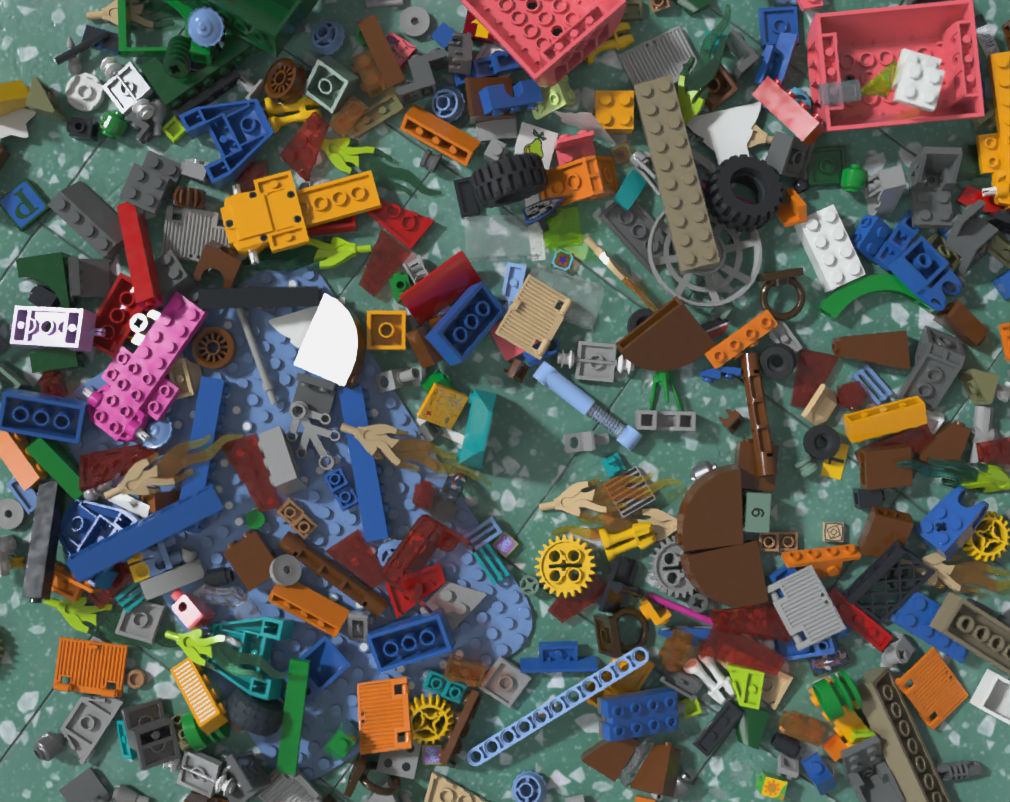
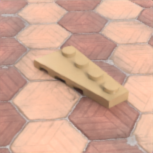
[714,641,793,710]
[424,771,488,802]

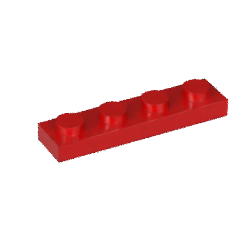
[826,587,893,652]

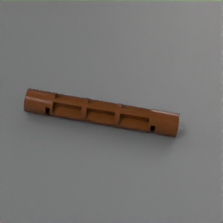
[740,353,778,478]
[278,531,390,618]

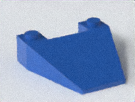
[179,99,275,190]
[59,499,143,590]

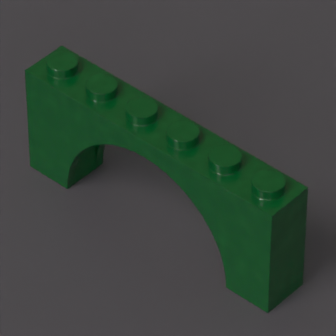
[140,29,261,110]
[16,252,86,374]

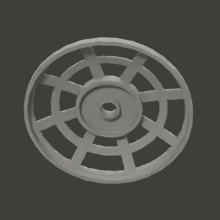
[647,194,762,308]

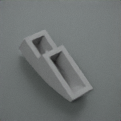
[139,559,206,601]

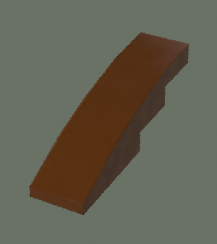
[357,14,406,90]

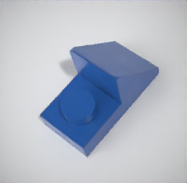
[800,752,837,796]

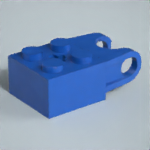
[887,236,963,311]
[913,486,989,561]

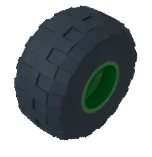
[225,687,284,737]

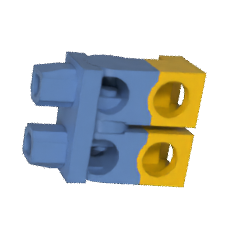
[127,534,183,583]

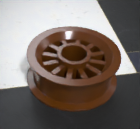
[264,58,306,104]
[191,326,237,369]

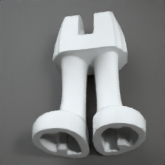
[683,646,736,705]

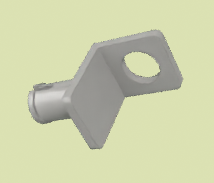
[237,75,268,116]
[375,367,420,393]
[564,431,609,453]

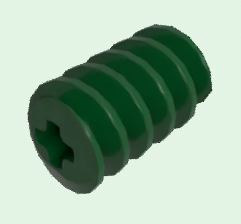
[163,35,191,79]

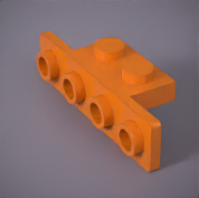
[705,310,778,369]
[781,544,861,578]
[51,563,102,602]

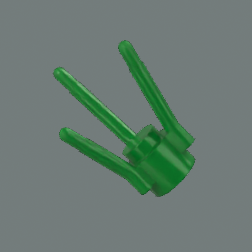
[649,370,683,411]

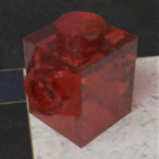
[38,371,68,397]
[836,381,866,411]
[412,480,436,509]

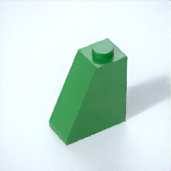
[322,718,359,761]

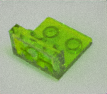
[542,207,584,250]

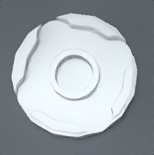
[65,73,105,112]

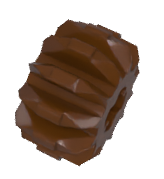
[172,187,206,209]

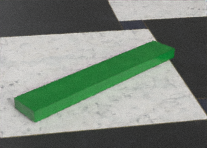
[276,657,311,775]

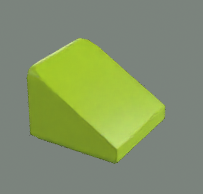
[850,728,876,744]

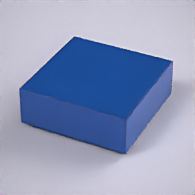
[431,22,456,50]

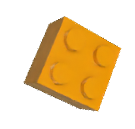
[594,90,634,135]
[367,311,408,351]

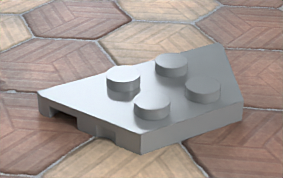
[420,580,487,631]
[60,695,125,765]

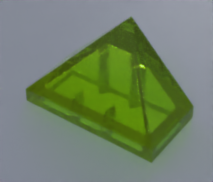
[858,61,897,97]

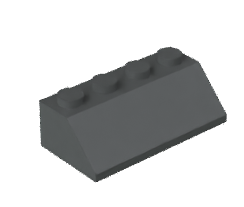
[48,181,124,261]

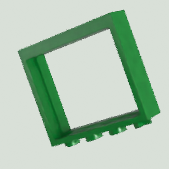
[118,0,192,57]

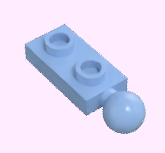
[500,262,526,317]

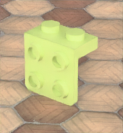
[531,75,577,120]

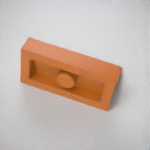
[775,187,807,228]

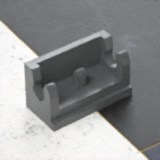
[448,32,472,74]
[660,662,703,701]

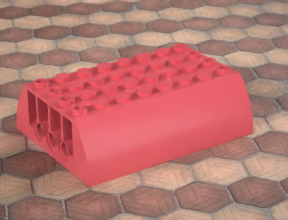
[459,0,626,87]
[806,0,985,133]

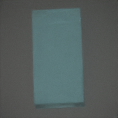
[818,79,862,106]

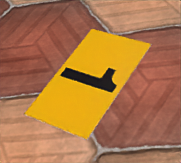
[820,443,849,480]

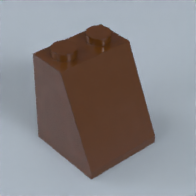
[465,77,519,126]

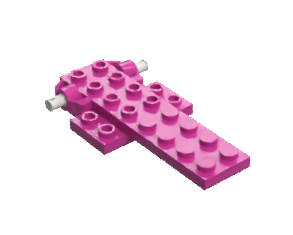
[82,291,208,442]

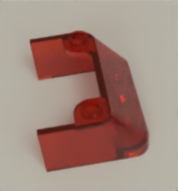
[381,514,476,614]

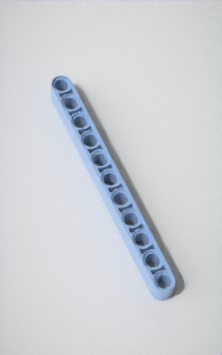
[467,646,650,766]

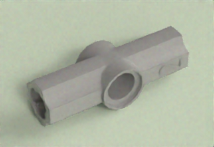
[969,406,995,465]

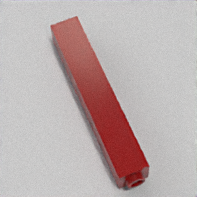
[117,202,163,311]

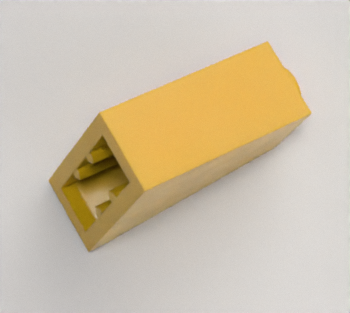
[0,80,30,117]

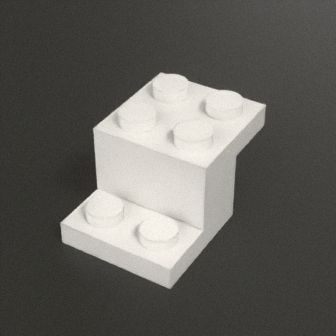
[891,48,945,112]

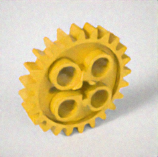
[534,534,597,598]

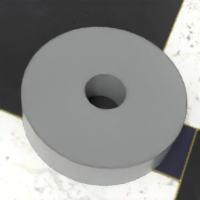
[399,6,430,39]
[0,498,27,529]
[269,554,302,587]

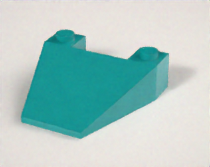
[456,389,497,469]
[206,616,295,700]

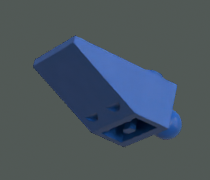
[769,621,850,662]
[280,635,351,704]

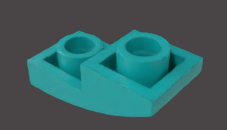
[612,169,647,211]
[422,668,467,704]

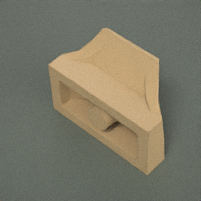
[168,357,203,400]
[801,383,837,426]

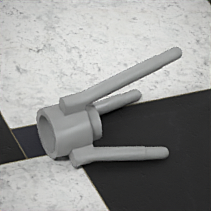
[630,150,660,196]

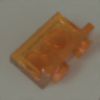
[329,95,367,137]

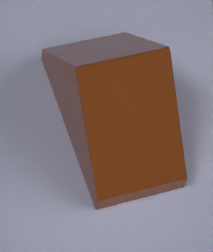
[141,491,180,512]

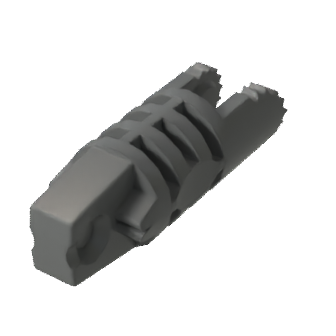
[934,760,982,782]

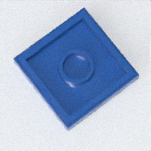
[758,6,800,48]

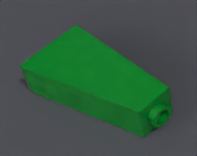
[25,437,92,500]

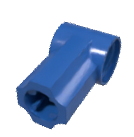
[523,337,560,367]

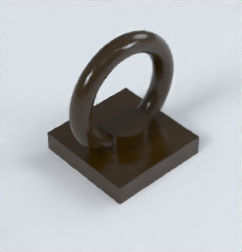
[756,267,806,321]
[593,607,649,658]
[344,752,401,798]

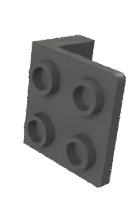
[724,29,759,82]
[68,256,110,298]
[292,373,338,420]
[59,767,112,802]

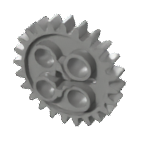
[647,535,703,598]

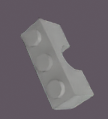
[635,410,696,431]

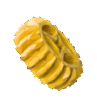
[961,511,1010,562]
[409,692,454,746]

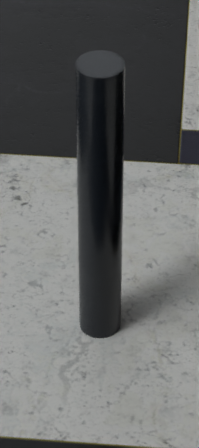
[54,30,109,65]

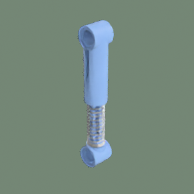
[533,361,643,451]

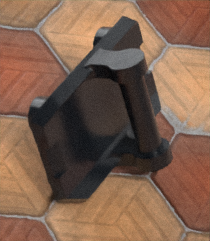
[597,555,644,614]

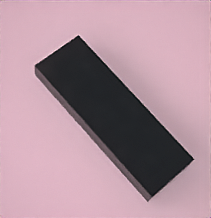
[692,699,744,757]

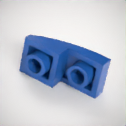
[698,367,742,383]
[323,467,359,512]

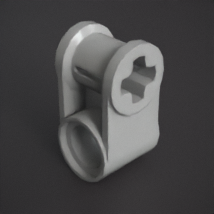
[403,255,428,284]
[882,632,916,668]

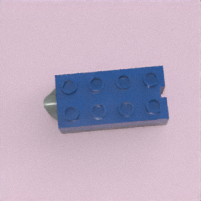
[597,686,685,742]

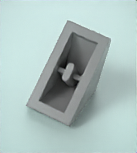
[348,610,371,642]

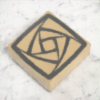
[822,522,844,542]

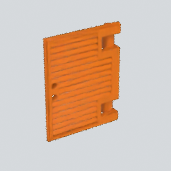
[53,637,129,698]
[895,647,969,730]
[357,676,413,755]

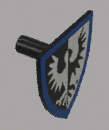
[522,197,566,232]

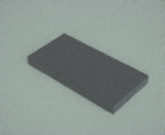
[598,200,674,272]

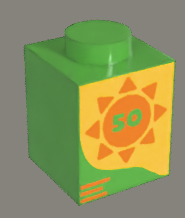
[755,771,788,801]

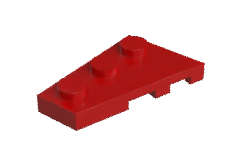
[366,198,435,250]
[385,563,446,618]

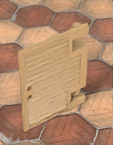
[495,274,573,360]

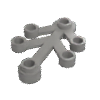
[286,401,342,470]

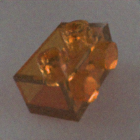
[351,50,387,98]
[658,629,693,672]
[443,654,487,687]
[777,710,826,747]

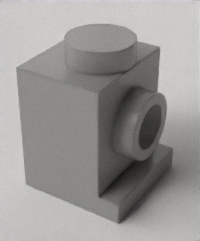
[484,137,510,163]
[181,158,210,184]

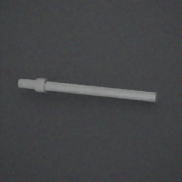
[236,308,278,406]

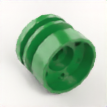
[812,669,863,722]
[181,702,231,752]

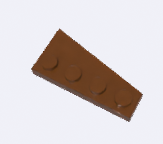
[438,689,483,769]

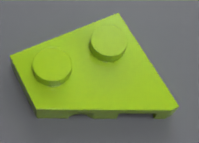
[727,663,765,710]

